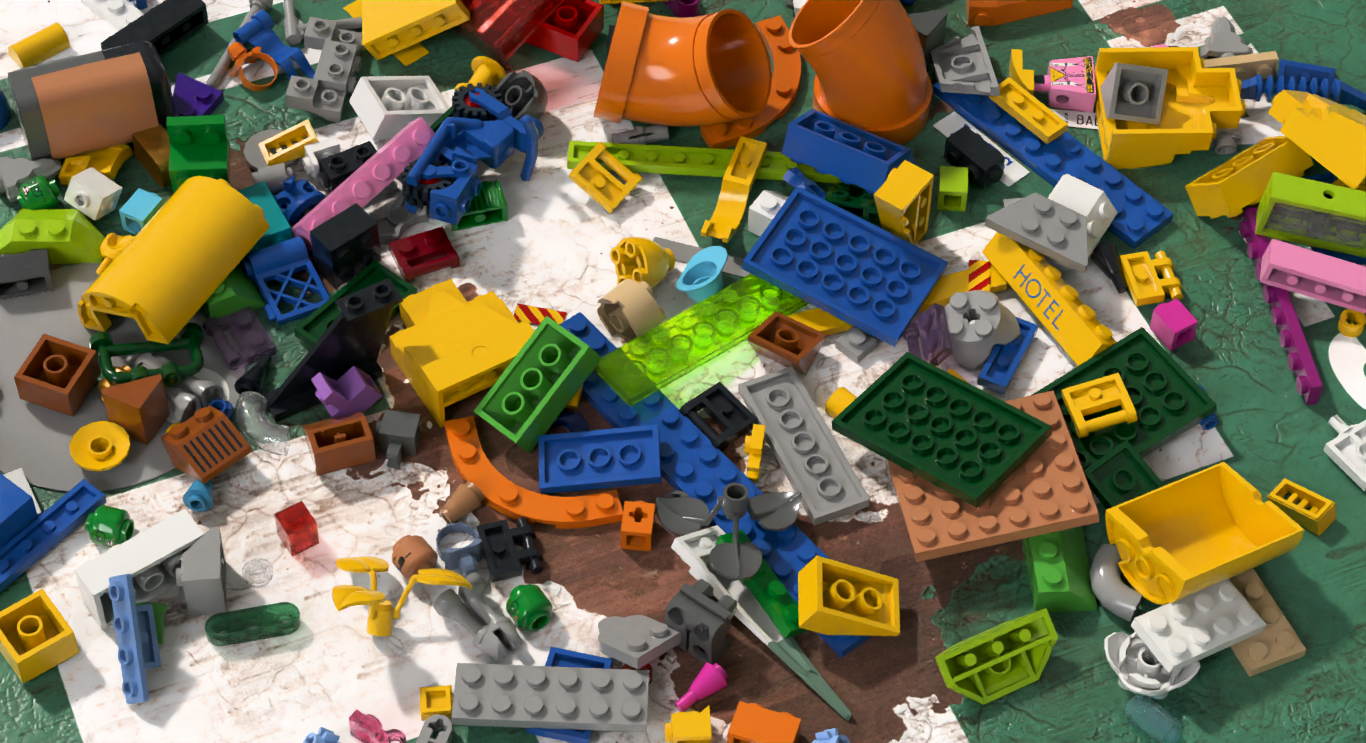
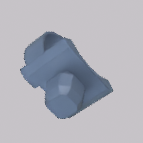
[436,522,484,577]

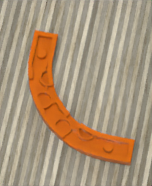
[700,15,801,149]
[444,416,623,529]

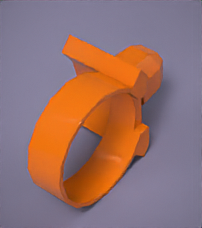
[227,42,278,91]

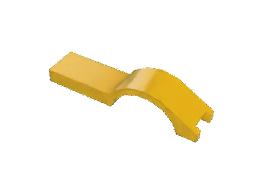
[701,136,767,243]

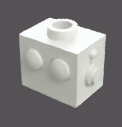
[64,167,123,221]

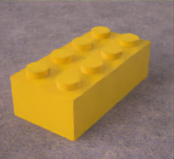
[1185,136,1314,219]

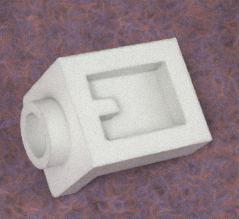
[302,136,341,183]

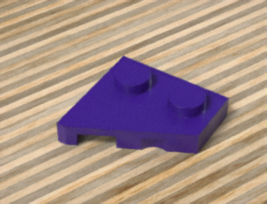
[173,73,224,117]

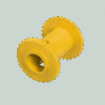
[454,56,506,92]

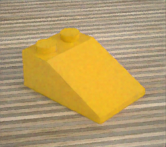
[798,556,900,636]

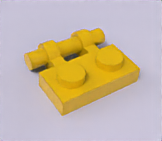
[1119,251,1183,306]

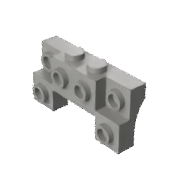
[285,17,363,123]

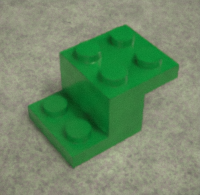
[166,115,231,194]

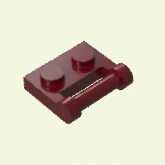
[389,226,461,283]

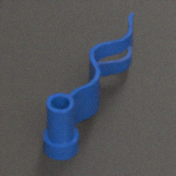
[233,10,315,80]

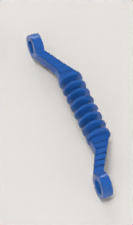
[1240,74,1366,111]

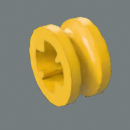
[1338,309,1366,337]

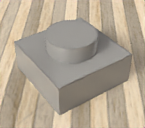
[835,326,877,364]

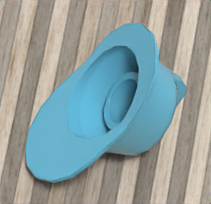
[676,246,728,307]

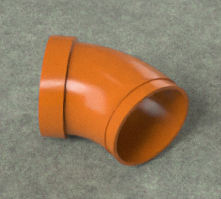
[788,0,932,145]
[593,1,772,127]

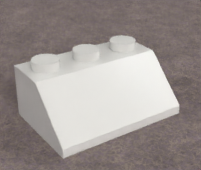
[1045,174,1118,272]

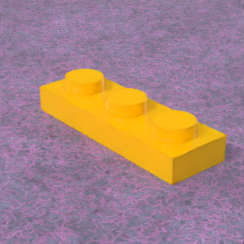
[989,77,1068,144]

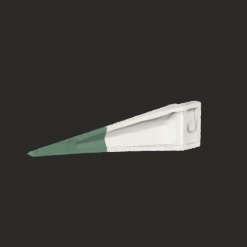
[671,525,852,721]

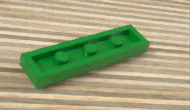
[715,529,808,639]

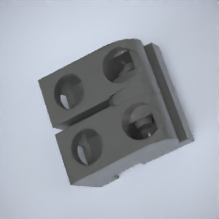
[664,579,737,665]

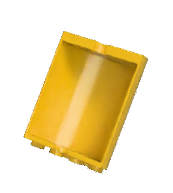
[1105,462,1304,605]

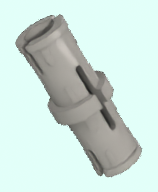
[611,125,669,145]

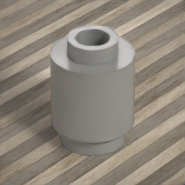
[251,163,293,194]

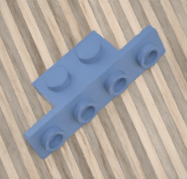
[109,574,161,704]

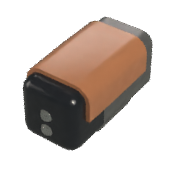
[7,41,176,161]

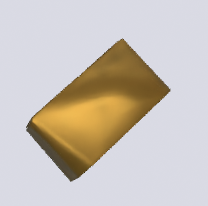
[132,124,171,188]

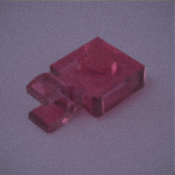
[348,709,406,743]

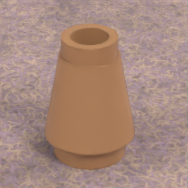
[439,481,485,524]

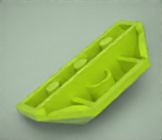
[0,209,105,264]
[935,608,1058,705]

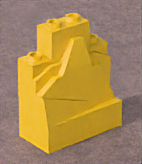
[1094,47,1246,169]
[1268,89,1366,190]
[389,279,534,428]

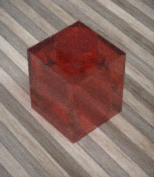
[274,501,319,557]

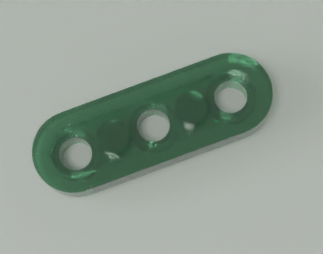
[205,602,301,646]

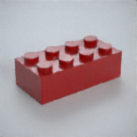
[482,0,604,62]

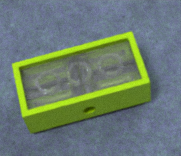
[1255,172,1366,258]

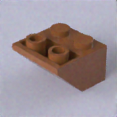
[302,411,376,476]

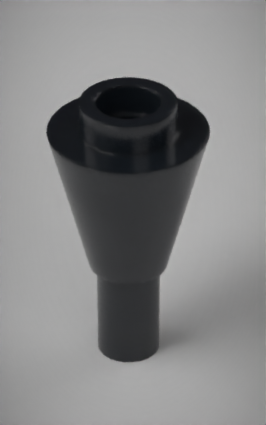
[1090,243,1129,294]
[234,354,272,401]

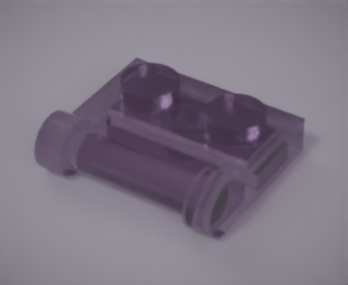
[903,303,953,366]
[202,306,277,371]

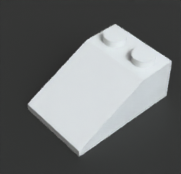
[349,76,450,139]

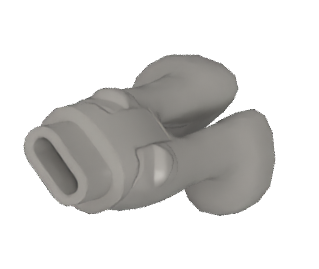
[125,352,223,423]

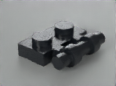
[476,517,543,582]

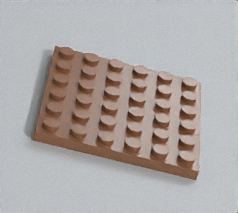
[885,391,1100,562]

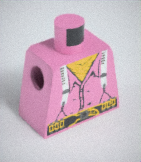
[1034,56,1096,113]

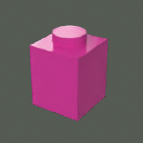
[1150,298,1198,351]

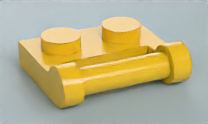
[568,142,643,214]
[1062,373,1138,439]

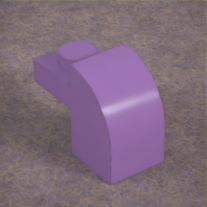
[311,366,383,418]

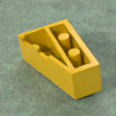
[873,160,934,245]

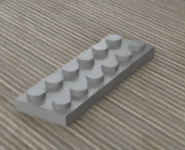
[738,366,870,526]
[452,663,649,732]

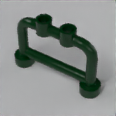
[89,322,204,387]

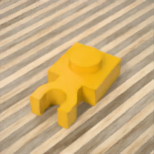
[744,424,765,482]

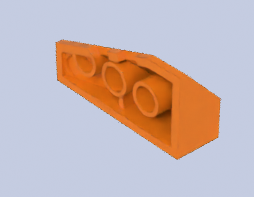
[966,0,1073,26]

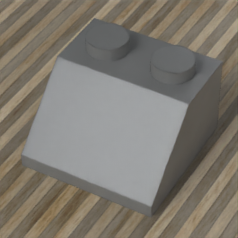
[176,526,227,616]

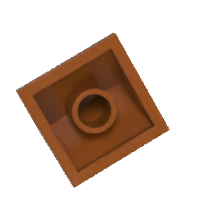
[747,311,826,376]
[101,374,170,445]

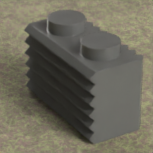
[0,249,54,299]

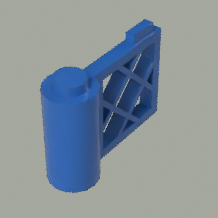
[241,236,330,326]

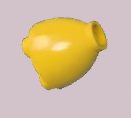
[610,237,675,288]

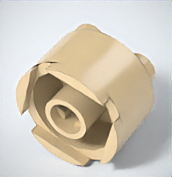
[597,279,667,347]

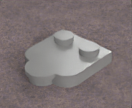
[598,615,682,669]

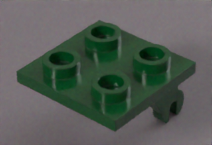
[825,182,878,221]

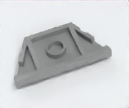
[930,25,1000,96]
[984,192,1088,273]

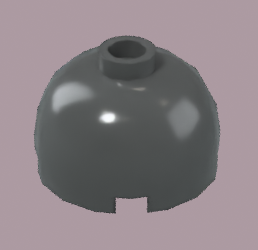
[496,70,548,121]

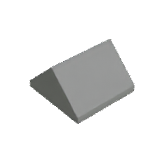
[1100,62,1168,125]

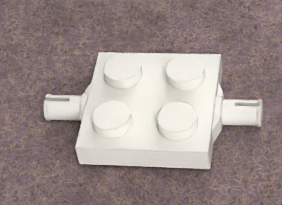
[1324,414,1366,491]

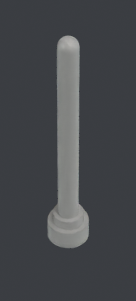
[206,0,273,88]

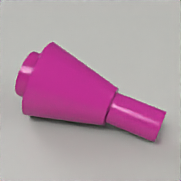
[674,662,728,712]

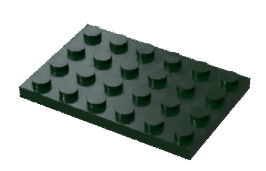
[1030,327,1217,471]
[832,352,1052,508]

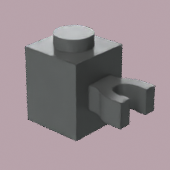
[375,409,422,469]

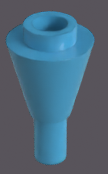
[183,480,213,512]

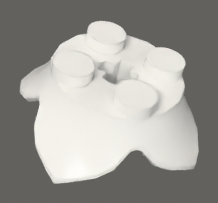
[1104,632,1201,699]

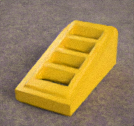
[258,119,319,166]
[1267,478,1336,536]

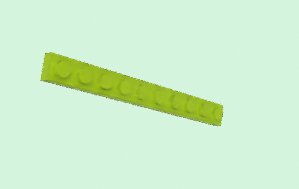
[567,141,841,183]

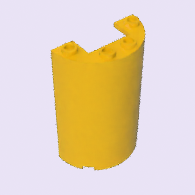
[77,175,270,344]

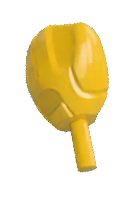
[95,233,135,276]

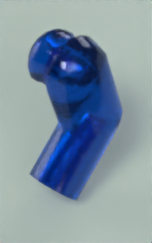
[551,411,590,432]

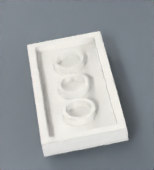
[1130,579,1267,673]

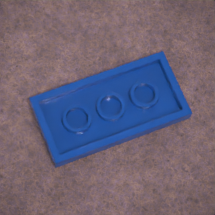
[538,424,662,494]

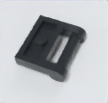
[679,382,758,452]

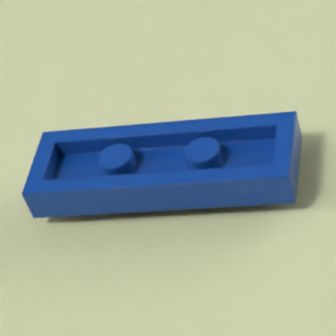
[977,317,1039,395]

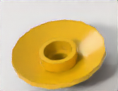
[69,421,131,472]

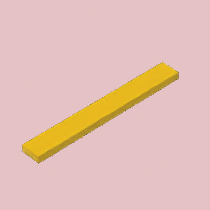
[787,263,1007,336]

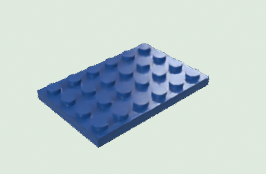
[741,186,948,347]

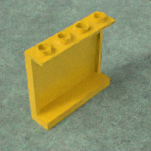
[362,0,470,61]

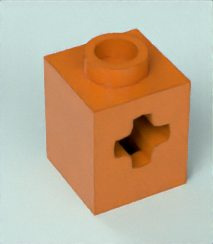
[620,501,655,551]

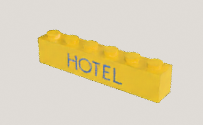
[982,232,1117,366]

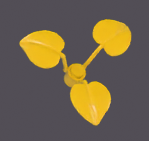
[332,556,472,636]

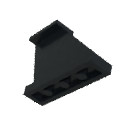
[262,278,403,423]

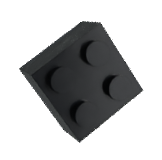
[310,203,381,289]

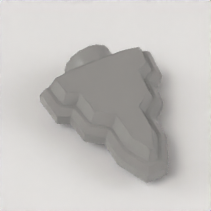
[1200,16,1253,60]
[0,156,62,203]

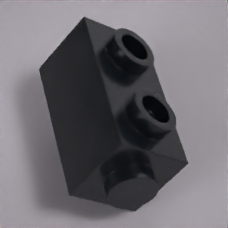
[944,126,1005,189]
[317,141,377,193]

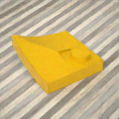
[58,144,133,185]

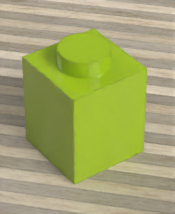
[937,166,968,212]

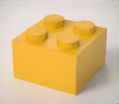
[0,588,79,684]

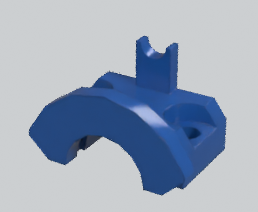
[274,175,327,224]

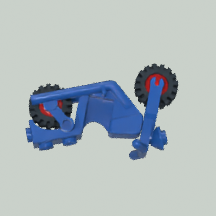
[402,83,544,225]

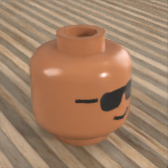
[391,535,438,581]

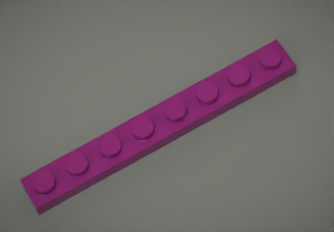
[1239,208,1323,405]

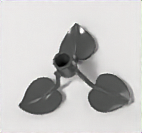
[656,483,802,581]

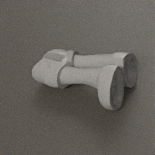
[433,572,522,661]

